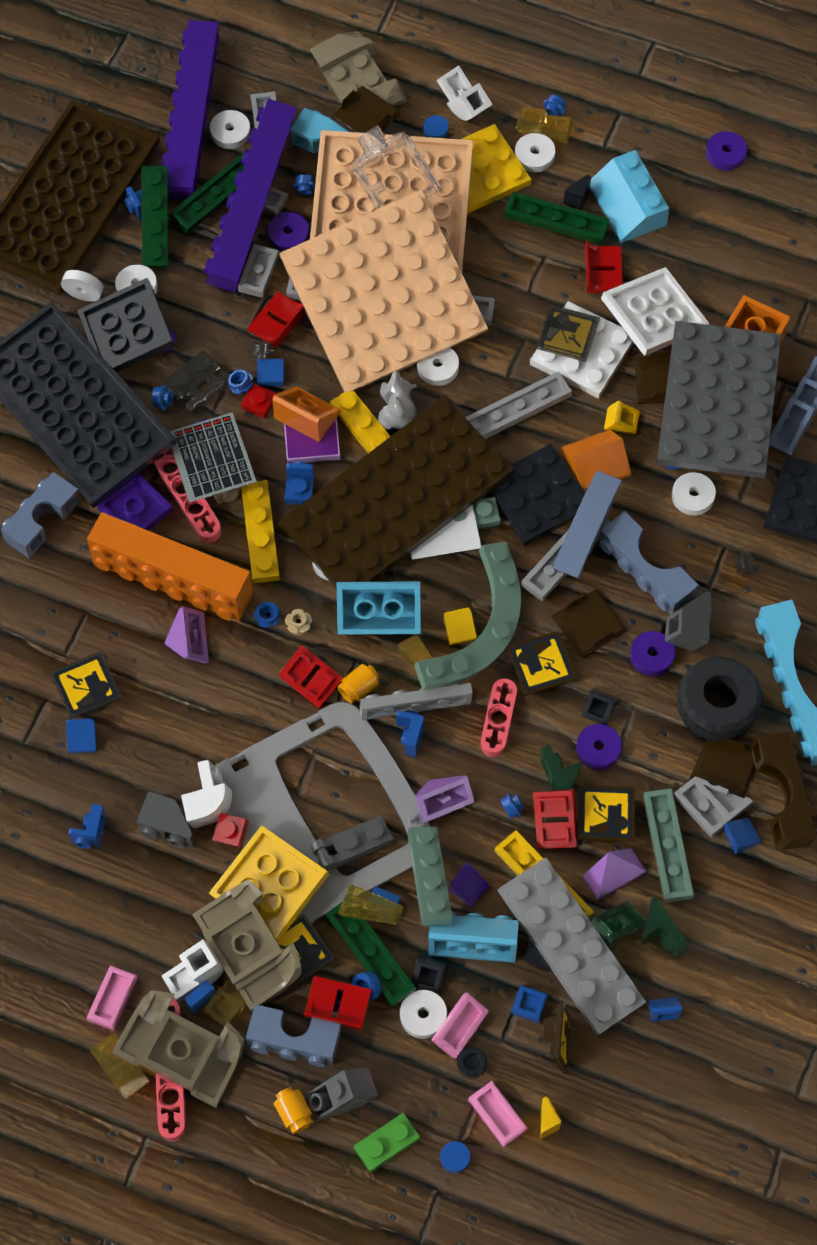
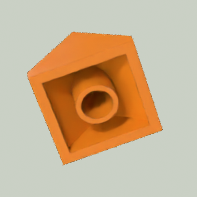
[272,386,341,442]
[561,430,631,492]

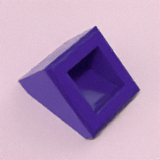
[449,863,490,907]

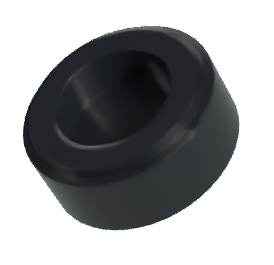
[457,1047,487,1079]

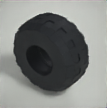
[677,656,762,742]

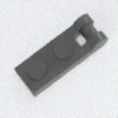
[310,816,394,871]

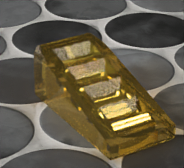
[398,635,440,688]
[338,884,404,925]

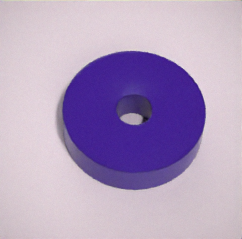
[706,131,747,171]
[268,212,309,252]
[630,631,675,676]
[576,724,621,770]

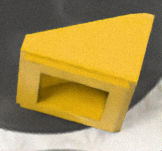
[604,401,640,435]
[444,607,477,645]
[540,1097,561,1139]

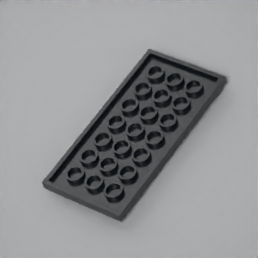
[0,301,177,509]

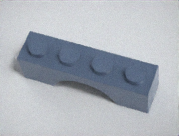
[599,511,699,614]

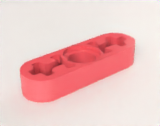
[481,679,517,757]

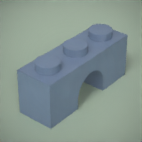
[1,472,81,559]
[246,1004,341,1067]

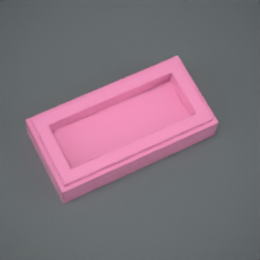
[87,965,138,1031]
[431,993,489,1058]
[468,1081,528,1148]

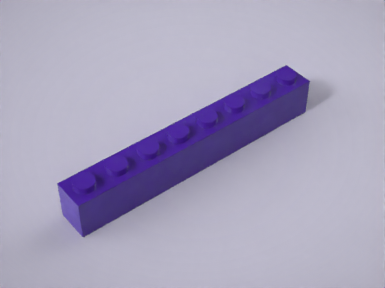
[162,20,220,201]
[204,99,297,293]

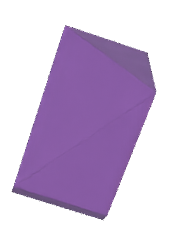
[164,607,209,664]
[415,775,475,823]
[583,848,646,901]

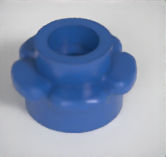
[543,95,567,118]
[293,175,316,195]
[228,370,253,394]
[152,385,173,411]
[254,601,281,628]
[500,792,525,819]

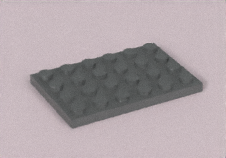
[657,321,781,478]

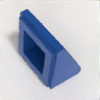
[66,719,96,754]
[723,818,761,854]
[648,998,682,1022]

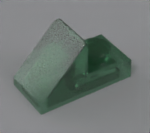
[538,745,582,791]
[641,897,688,958]
[591,901,646,951]

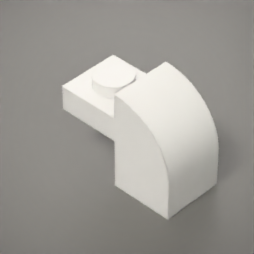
[436,66,493,121]
[181,760,232,829]
[162,940,224,1002]

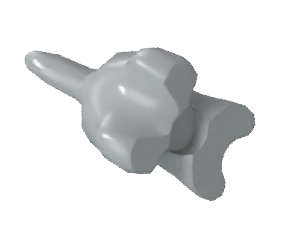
[378,371,417,430]

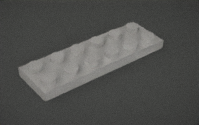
[497,858,646,1036]

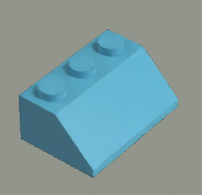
[590,150,669,243]
[337,582,421,634]
[429,912,518,963]

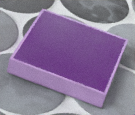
[284,418,340,463]

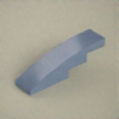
[769,356,817,456]
[553,470,622,579]

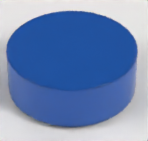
[424,115,449,138]
[352,971,381,1002]
[440,1141,470,1174]

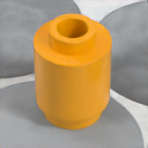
[338,664,380,704]
[273,1087,314,1134]

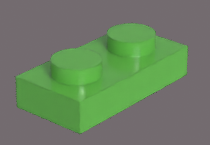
[354,1113,420,1173]

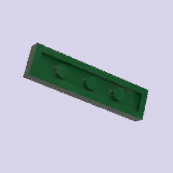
[170,152,245,234]
[142,166,169,268]
[504,192,610,245]
[325,898,416,1008]

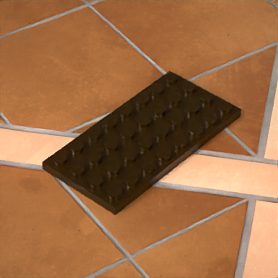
[0,100,160,296]
[279,396,514,589]

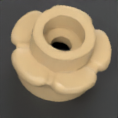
[285,609,312,635]

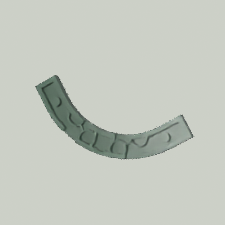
[414,541,521,690]

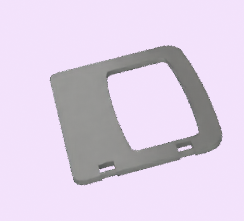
[214,702,430,924]

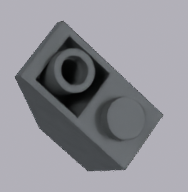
[665,592,712,651]
[137,791,194,848]
[306,1068,378,1122]

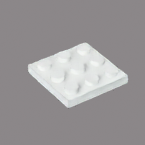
[601,267,709,356]
[530,301,634,399]

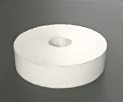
[210,110,251,149]
[515,133,555,172]
[115,265,158,295]
[61,270,104,302]
[417,348,459,386]
[672,472,716,515]
[400,990,447,1039]

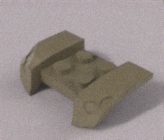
[310,31,406,106]
[192,880,301,1012]
[111,991,244,1108]

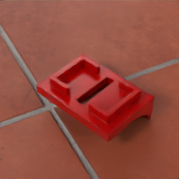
[585,241,623,293]
[247,292,306,348]
[278,645,343,709]
[533,788,579,849]
[304,976,371,1030]

